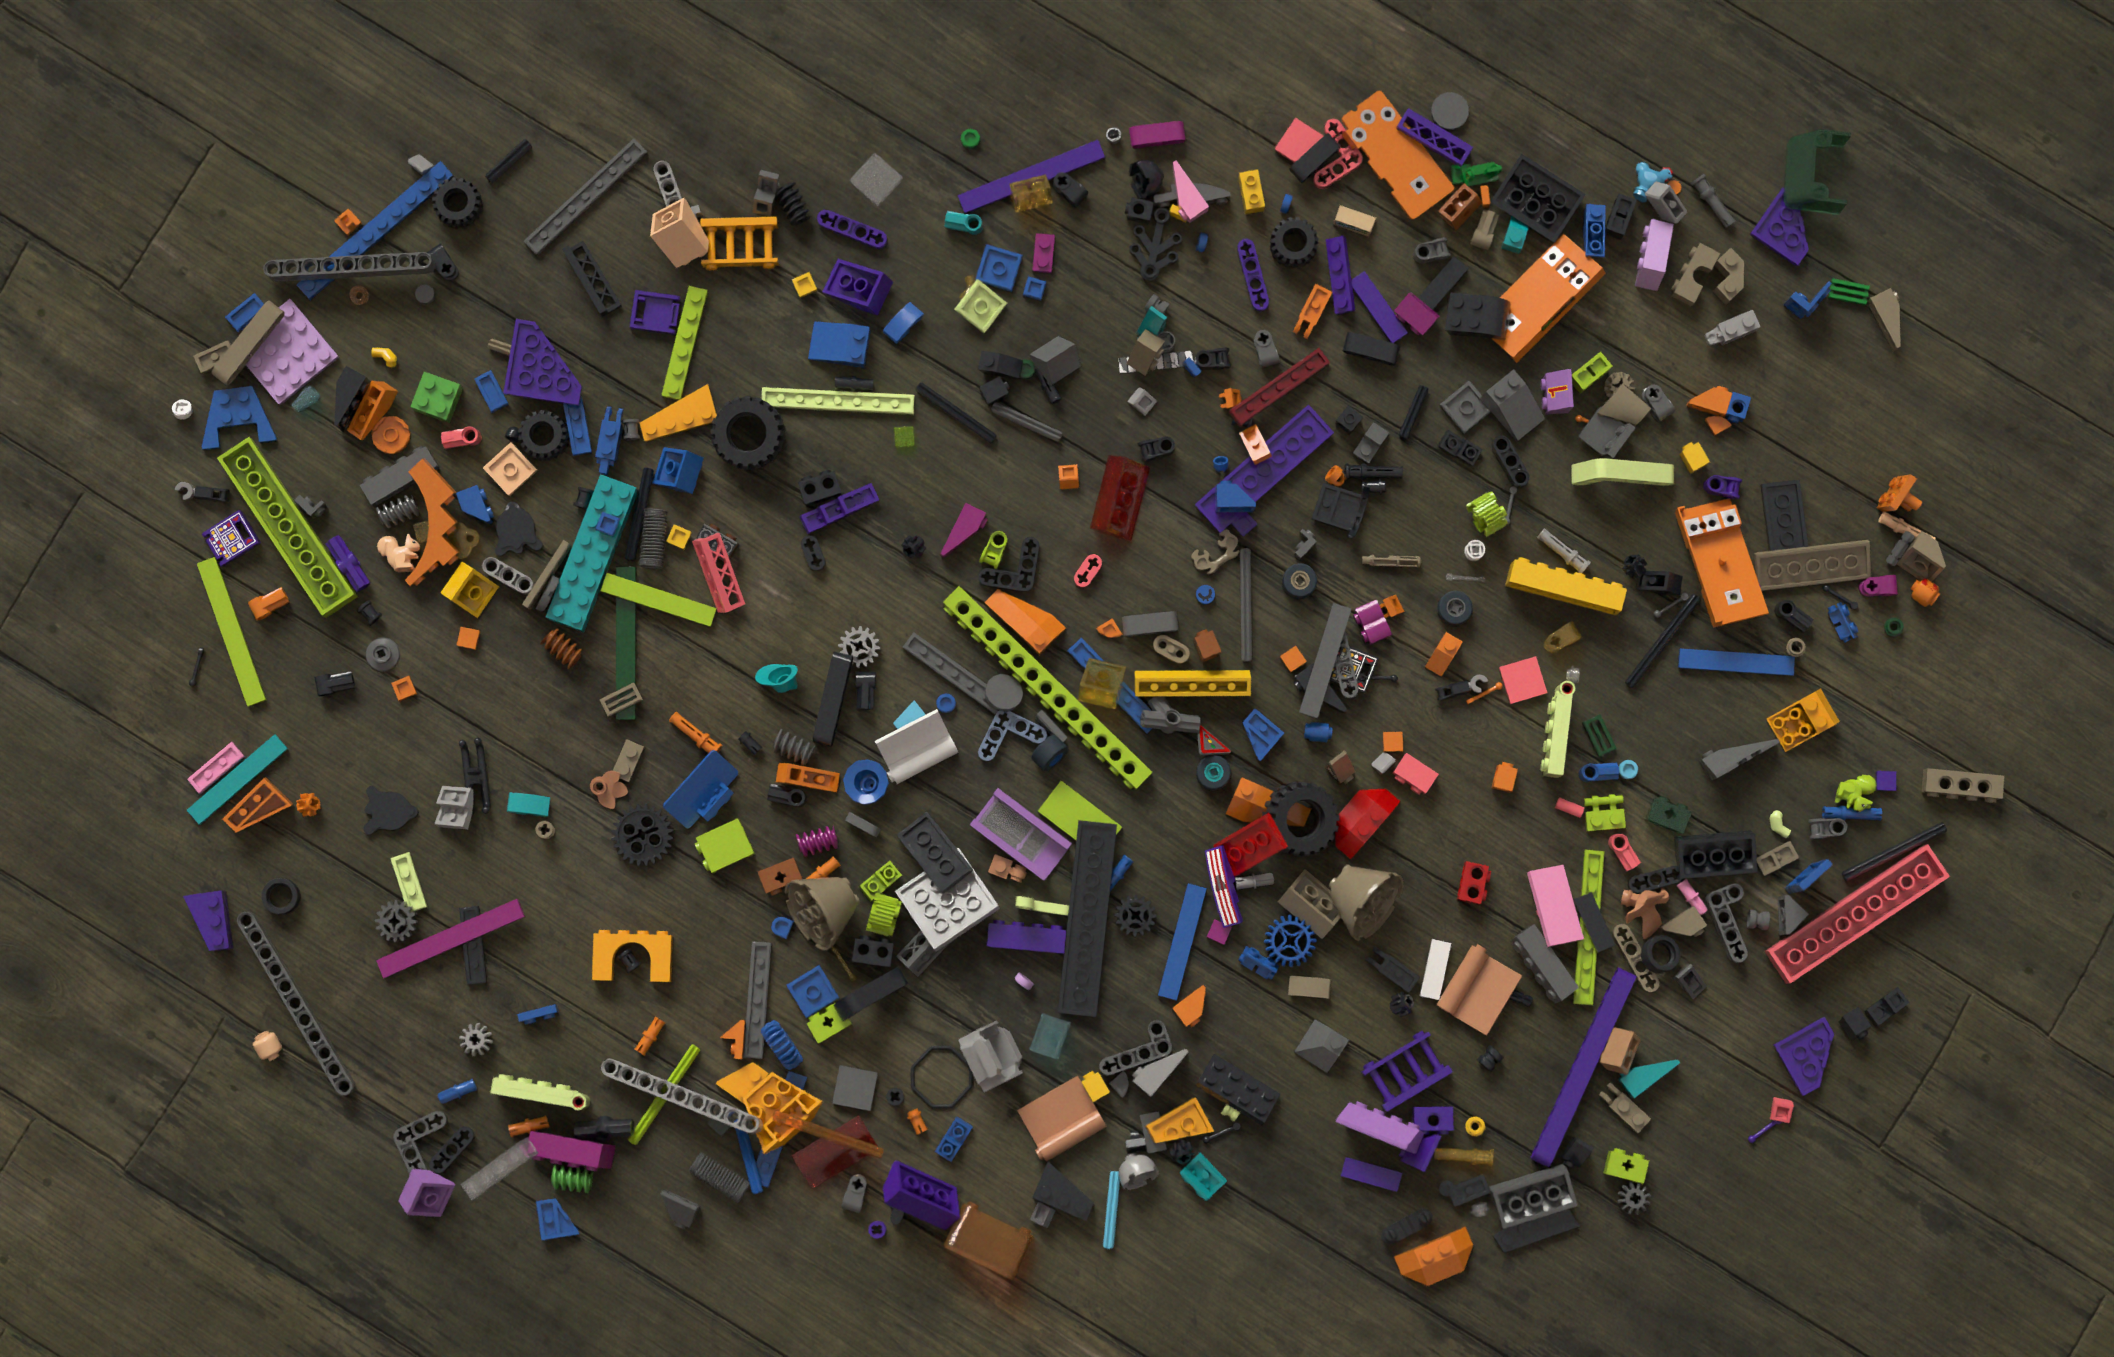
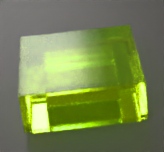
[894,426,915,447]

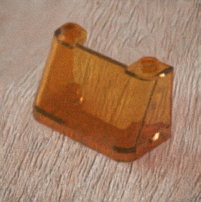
[943,1201,1034,1280]

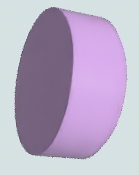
[1015,973,1034,990]

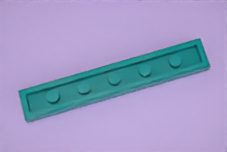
[187,734,288,825]

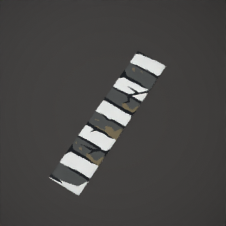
[1119,351,1193,373]

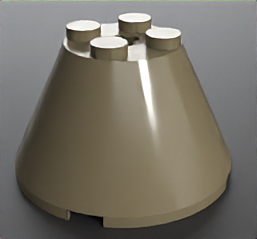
[1329,865,1403,941]
[785,877,860,950]

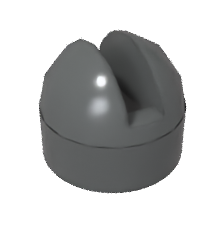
[1106,127,1121,144]

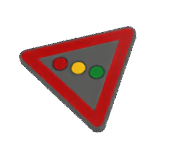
[1197,725,1231,755]

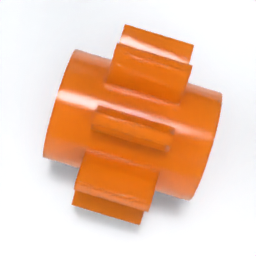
[296,793,320,817]

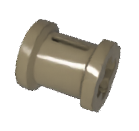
[536,821,555,839]

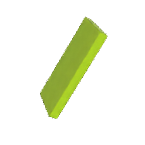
[1038,781,1122,840]

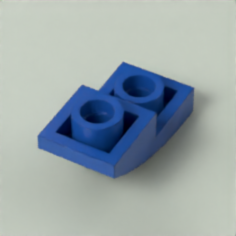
[883,302,924,344]
[935,1117,973,1162]

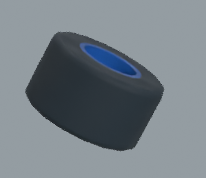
[1031,735,1068,772]

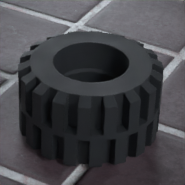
[432,177,483,229]
[1270,217,1319,268]
[518,410,569,461]

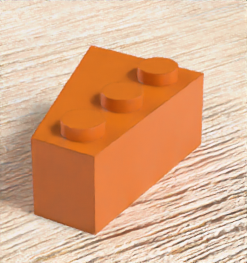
[223,777,293,833]

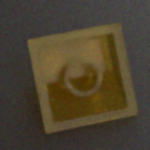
[1078,658,1126,709]

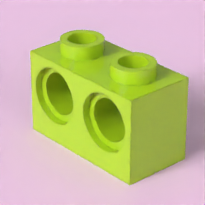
[1572,352,1613,394]

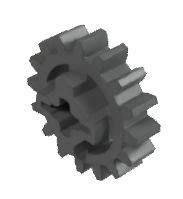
[375,900,418,942]

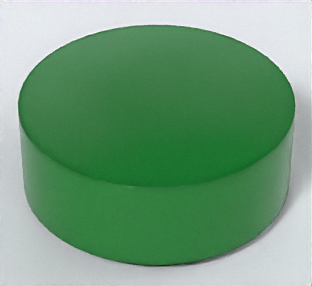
[961,129,980,149]

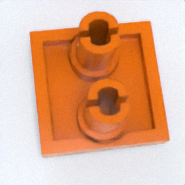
[1877,474,1922,512]

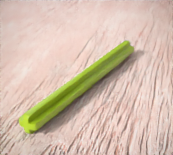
[628,1045,700,1145]

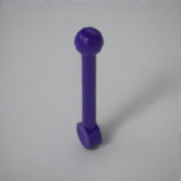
[1748,1120,1781,1143]

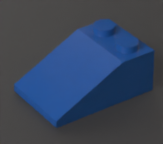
[808,322,871,368]

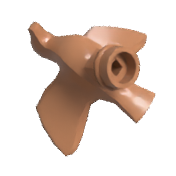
[1621,887,1669,939]

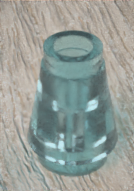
[292,385,321,412]

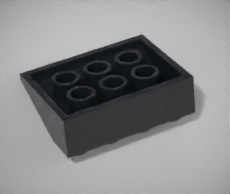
[1491,154,1586,243]

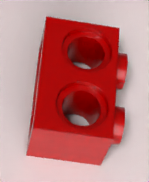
[1457,861,1491,905]

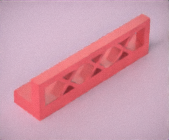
[692,533,745,613]

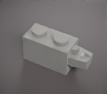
[1704,310,1760,346]

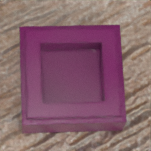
[1207,919,1232,945]

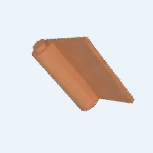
[1436,944,1522,1036]
[1017,1075,1107,1162]

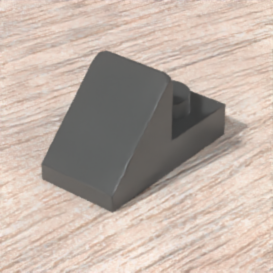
[1353,422,1389,464]

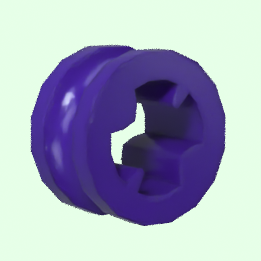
[868,1221,886,1239]

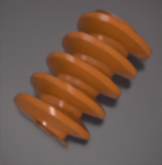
[540,628,582,670]

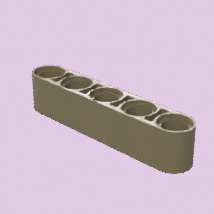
[211,301,285,386]

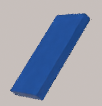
[1785,859,1833,894]

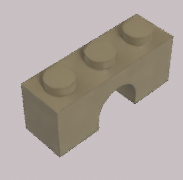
[1671,243,1720,306]

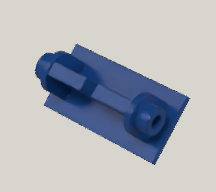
[1828,602,1858,643]
[1238,946,1279,980]

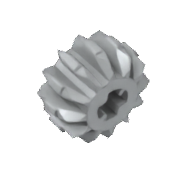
[459,1023,493,1056]

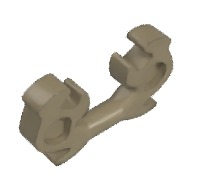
[1191,530,1240,575]

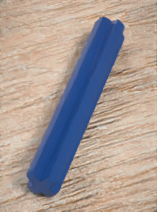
[734,1119,763,1194]

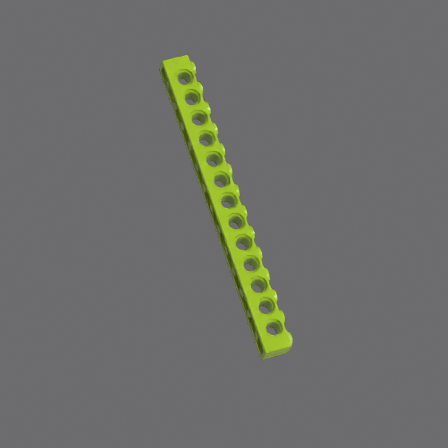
[943,586,1152,790]

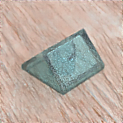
[1030,1013,1071,1060]

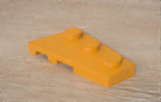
[1145,1097,1214,1143]

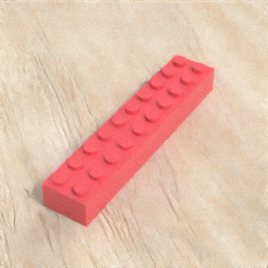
[1764,844,1950,984]

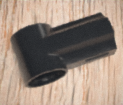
[1774,600,1814,633]
[314,672,355,697]
[856,672,876,710]
[767,784,807,807]

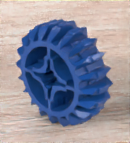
[1264,915,1316,967]
[761,1020,803,1070]

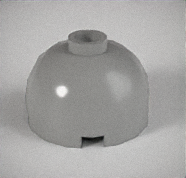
[1119,1154,1159,1190]

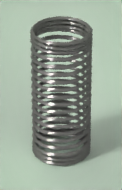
[639,508,668,569]
[689,1152,750,1203]

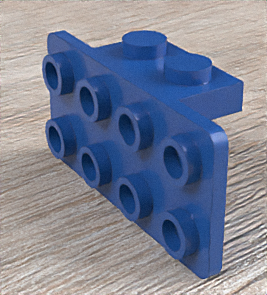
[663,750,738,828]

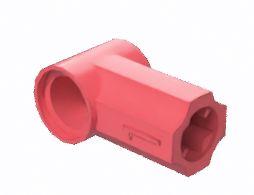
[441,427,482,449]
[1608,834,1641,872]

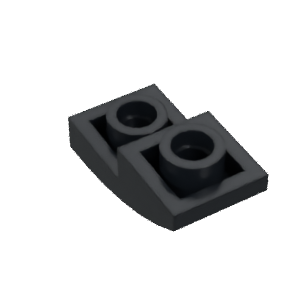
[1437,430,1482,466]

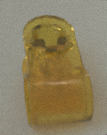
[1544,621,1583,653]

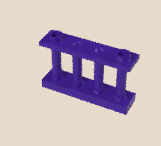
[1361,1031,1453,1112]

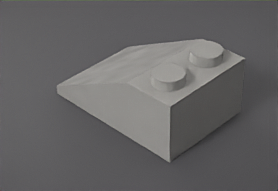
[1132,1049,1189,1096]

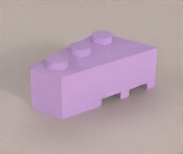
[1635,219,1673,291]

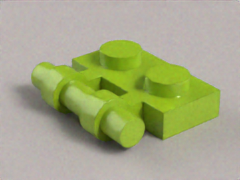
[1584,794,1626,831]

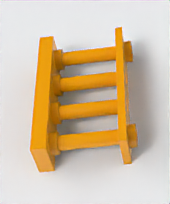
[701,217,779,270]

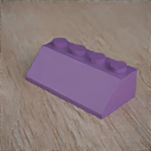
[1336,1101,1424,1154]

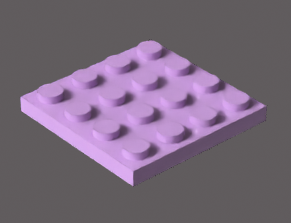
[246,299,339,405]

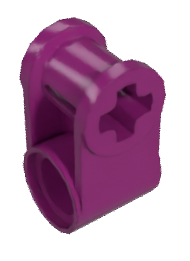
[1859,575,1898,597]

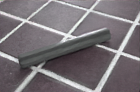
[991,402,1062,442]

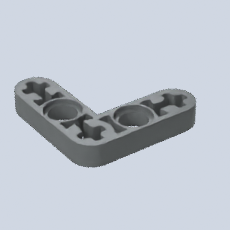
[394,1111,448,1174]

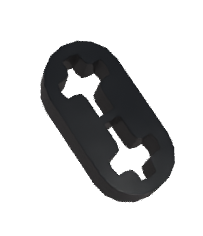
[801,535,825,571]

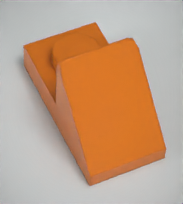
[720,1020,746,1059]

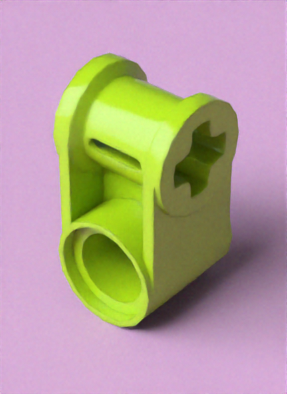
[979,531,1008,570]

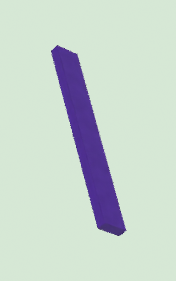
[958,140,1105,214]

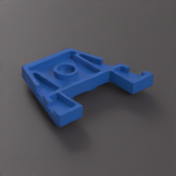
[202,386,278,450]

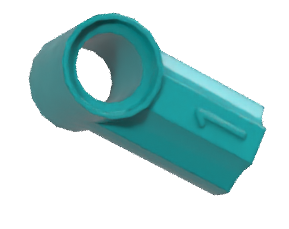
[944,211,983,235]

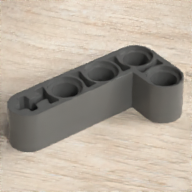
[1705,884,1748,963]
[1099,1020,1172,1075]

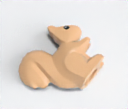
[377,534,420,572]

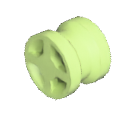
[1221,1104,1240,1121]

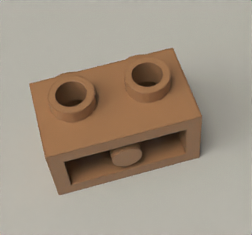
[1600,1027,1641,1075]

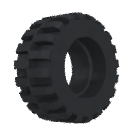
[711,396,786,470]
[1262,782,1340,856]

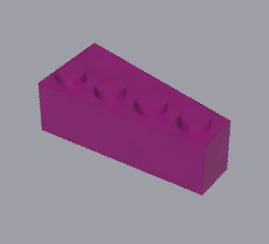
[526,1131,616,1171]

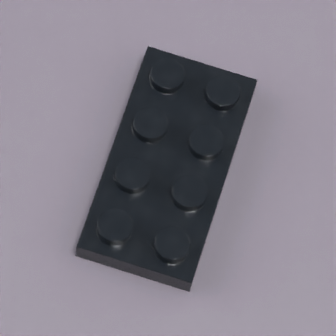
[1760,480,1808,551]
[897,812,973,894]
[1196,1054,1280,1126]

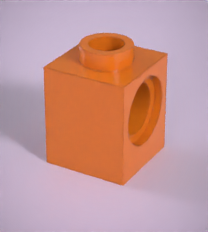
[1491,762,1518,793]

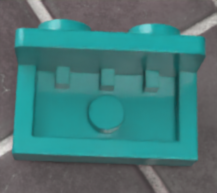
[1180,1152,1227,1201]

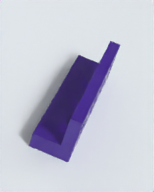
[1396,108,1473,167]

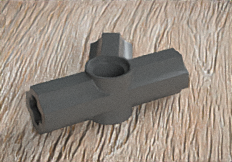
[1140,696,1200,734]

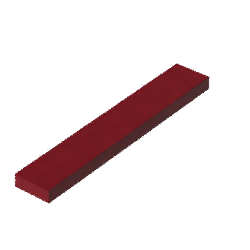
[1228,348,1330,427]

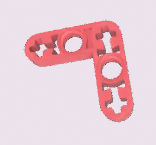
[1313,119,1363,189]

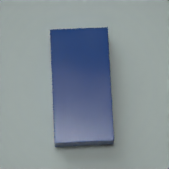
[225,293,264,332]
[474,370,509,413]

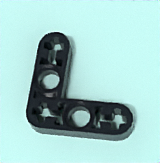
[978,537,1039,592]

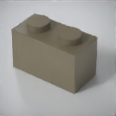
[1126,329,1165,376]

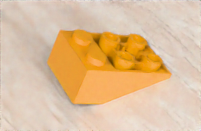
[1767,688,1840,752]

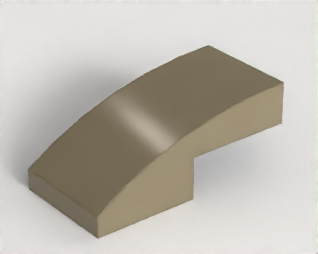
[1757,841,1799,876]
[1288,976,1331,999]

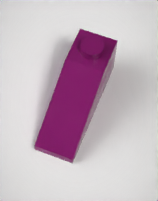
[940,503,988,558]

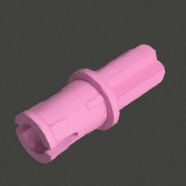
[1677,879,1708,915]

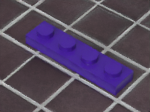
[1326,236,1355,315]

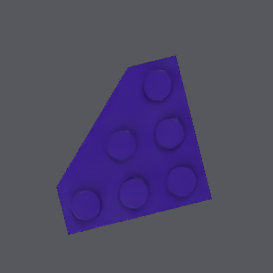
[1750,188,1809,267]
[1773,1017,1834,1096]

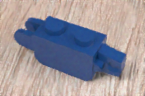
[595,406,623,475]

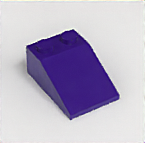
[822,259,893,315]

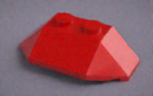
[1335,789,1400,859]

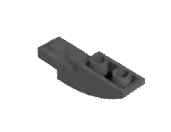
[1153,183,1231,208]

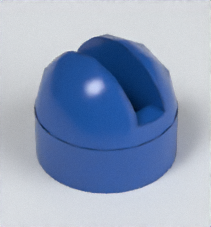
[1213,456,1229,472]

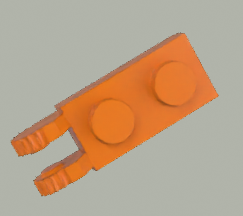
[1293,284,1332,339]

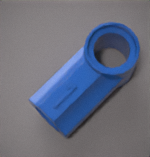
[1578,763,1619,783]

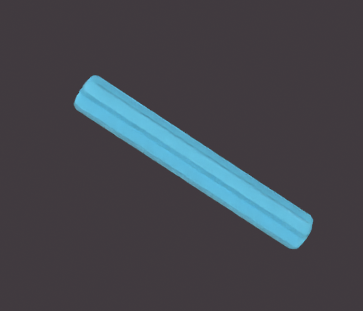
[1103,1171,1120,1249]

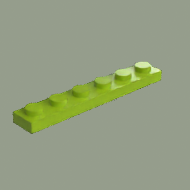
[662,286,708,400]

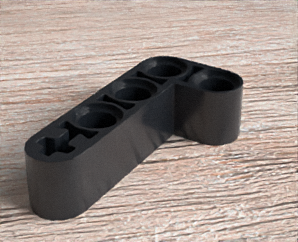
[833,967,908,1022]

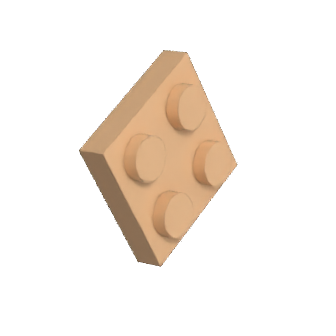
[483,442,538,496]

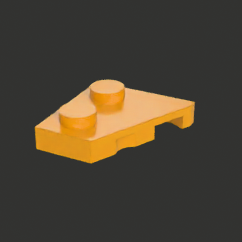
[716,1062,769,1104]

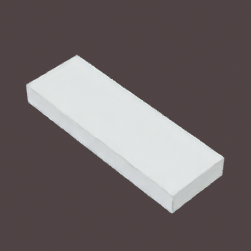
[1420,939,1451,1000]

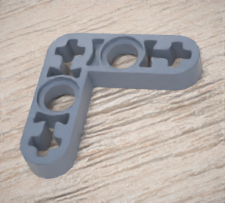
[978,710,1047,762]

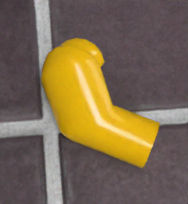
[372,348,397,368]

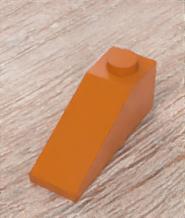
[347,381,398,440]
[776,763,840,792]

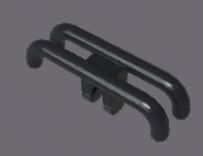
[459,738,490,816]

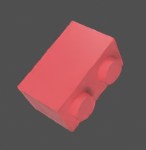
[1392,753,1439,795]

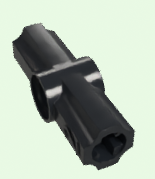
[574,1116,635,1142]

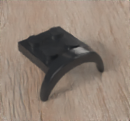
[1311,483,1370,539]

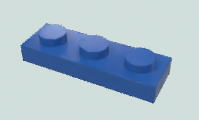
[563,396,592,456]

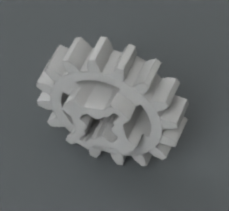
[838,626,880,668]

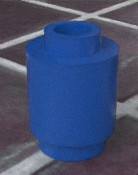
[1304,722,1332,743]

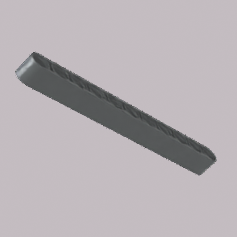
[237,912,356,1095]

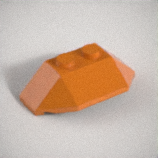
[1394,1227,1473,1286]

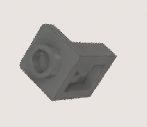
[295,495,327,519]
[1294,529,1317,560]

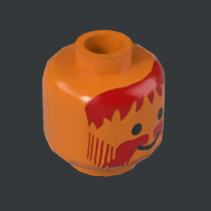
[1911,578,1940,607]

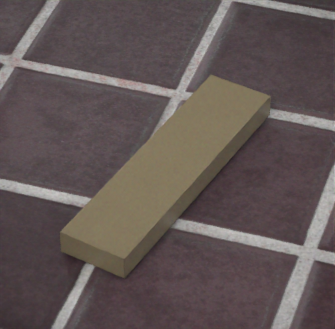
[522,540,571,610]

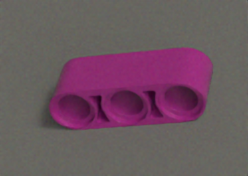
[1129,121,1186,148]

